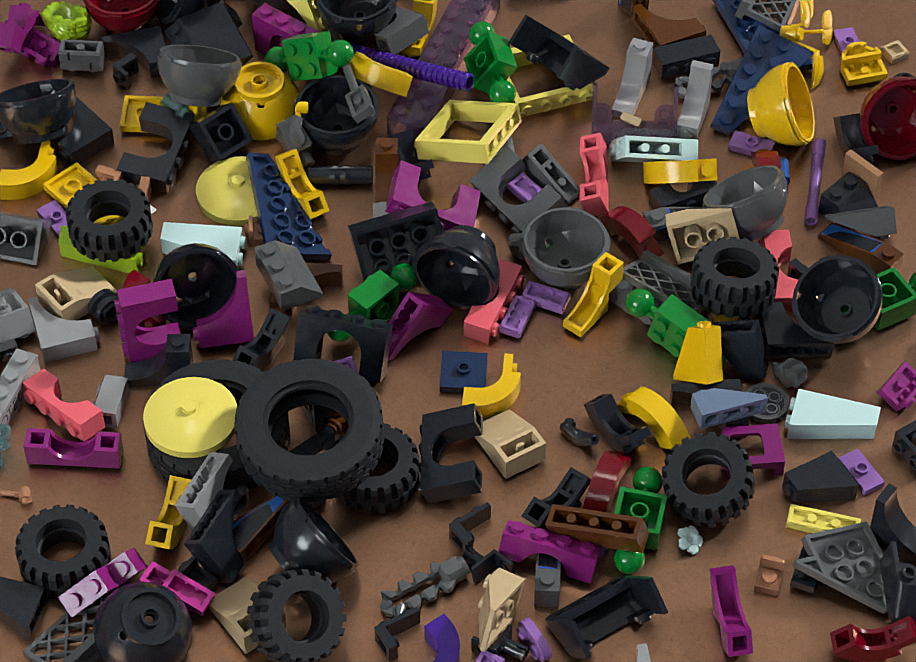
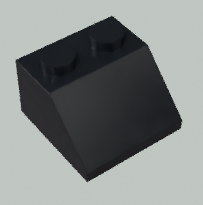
[819,172,878,231]

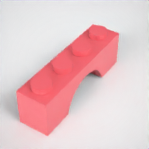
[580,133,609,216]
[758,229,798,312]
[464,258,525,344]
[22,369,105,442]

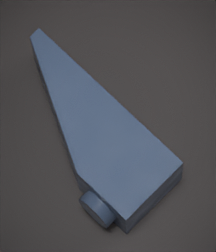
[690,388,768,429]

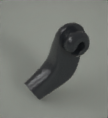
[560,418,599,447]

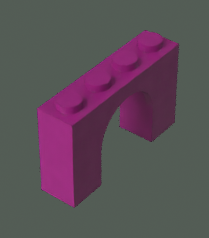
[252,3,328,81]
[385,160,481,231]
[114,279,181,363]

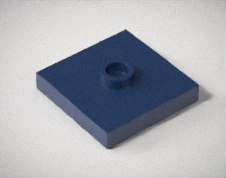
[440,351,488,393]

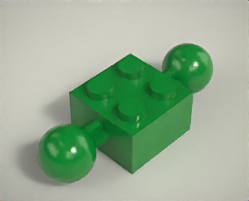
[463,21,518,103]
[265,31,354,81]
[327,263,418,342]
[842,267,916,331]
[625,288,727,366]
[614,466,667,574]

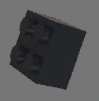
[189,103,253,163]

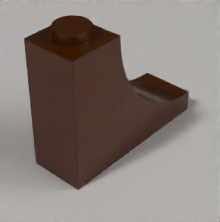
[633,3,706,50]
[375,137,398,203]
[269,263,343,317]

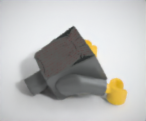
[276,102,315,168]

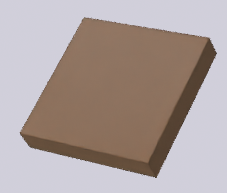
[841,150,883,203]

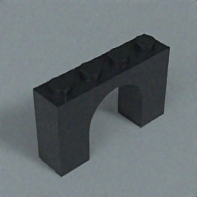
[117,102,195,193]
[293,305,393,383]
[418,403,483,504]

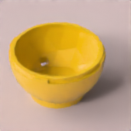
[220,62,300,141]
[747,62,815,146]

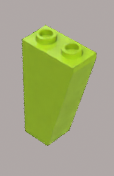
[58,225,145,274]

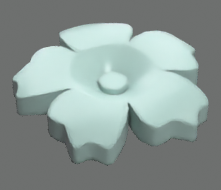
[677,525,703,555]

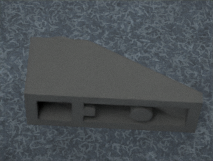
[522,143,580,205]
[825,206,897,239]

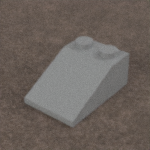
[0,287,36,343]

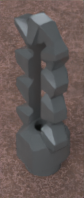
[673,58,742,98]
[379,556,470,617]

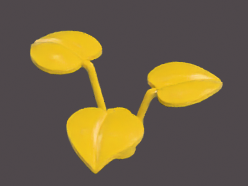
[780,0,833,89]

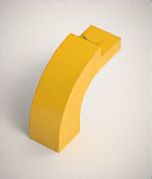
[400,0,438,57]
[350,52,413,97]
[0,140,58,200]
[275,149,329,219]
[643,158,717,184]
[462,353,521,419]
[616,386,690,449]
[145,475,191,549]

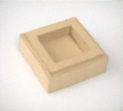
[881,40,910,64]
[620,111,646,130]

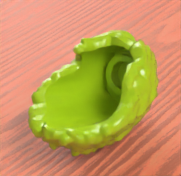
[40,1,92,42]

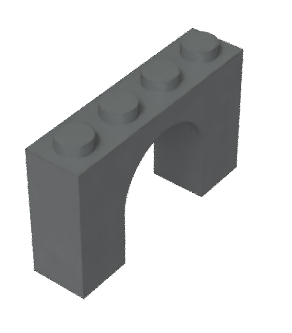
[342,6,429,55]
[469,146,567,233]

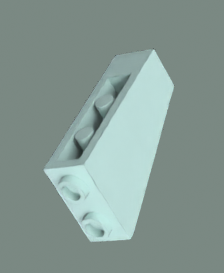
[608,135,698,162]
[160,222,246,268]
[784,389,881,439]

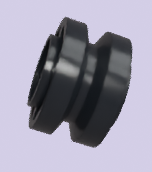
[88,289,121,325]

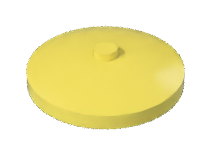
[196,156,259,226]
[143,377,237,458]

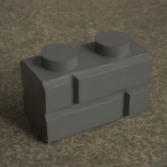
[58,39,105,72]

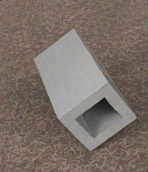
[92,375,130,428]

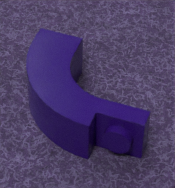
[424,614,460,662]

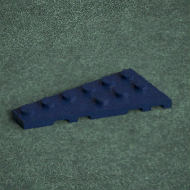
[712,0,813,72]
[710,25,814,136]
[246,153,332,260]

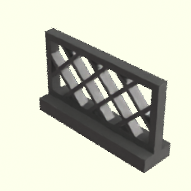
[734,0,796,32]
[623,250,711,313]
[23,595,124,662]

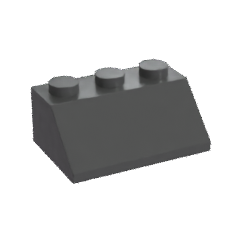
[0,211,51,265]
[254,240,323,311]

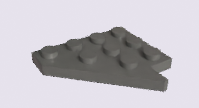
[793,521,888,613]

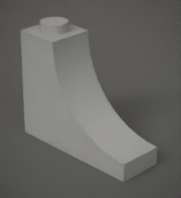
[611,38,653,117]
[676,60,713,140]
[28,297,100,363]
[175,452,233,531]

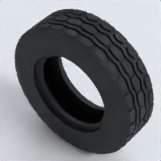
[234,358,384,502]
[143,359,290,490]

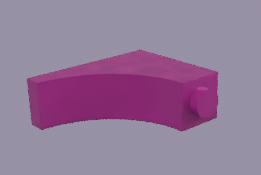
[193,270,254,348]
[388,291,452,360]

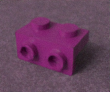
[20,27,60,68]
[877,361,916,412]

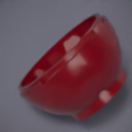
[83,0,162,35]
[860,76,916,160]

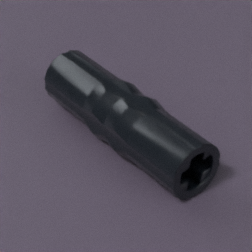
[308,165,373,185]

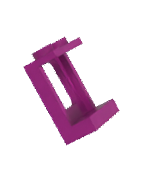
[721,424,785,479]

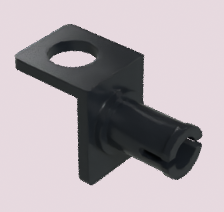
[462,547,515,585]
[471,624,530,662]

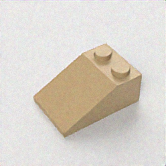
[665,208,740,264]
[478,568,525,652]

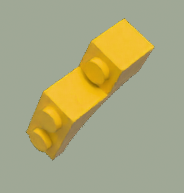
[563,252,624,337]

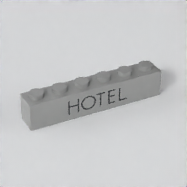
[0,348,41,441]

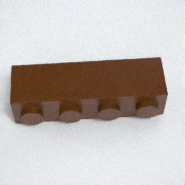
[545,504,649,553]

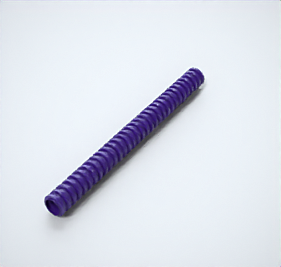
[331,38,474,92]

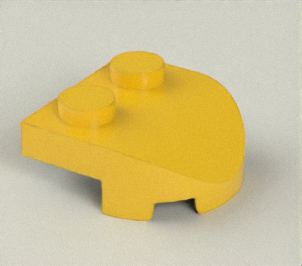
[840,42,888,86]

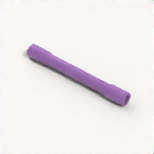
[804,138,826,225]

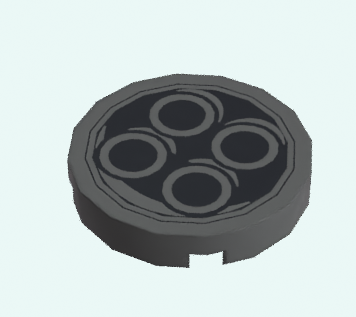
[746,383,789,424]

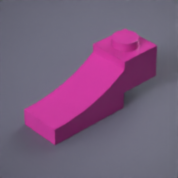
[139,561,215,616]

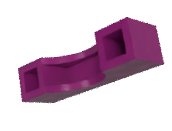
[24,428,124,468]
[498,520,601,583]

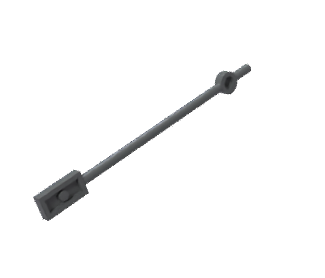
[328,25,375,123]

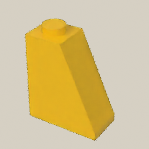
[673,321,723,384]

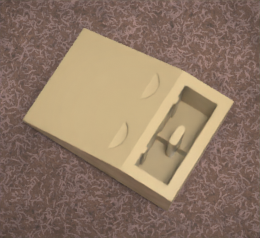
[35,267,118,320]
[475,409,546,479]
[208,577,287,654]

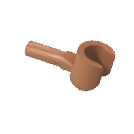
[0,486,33,504]

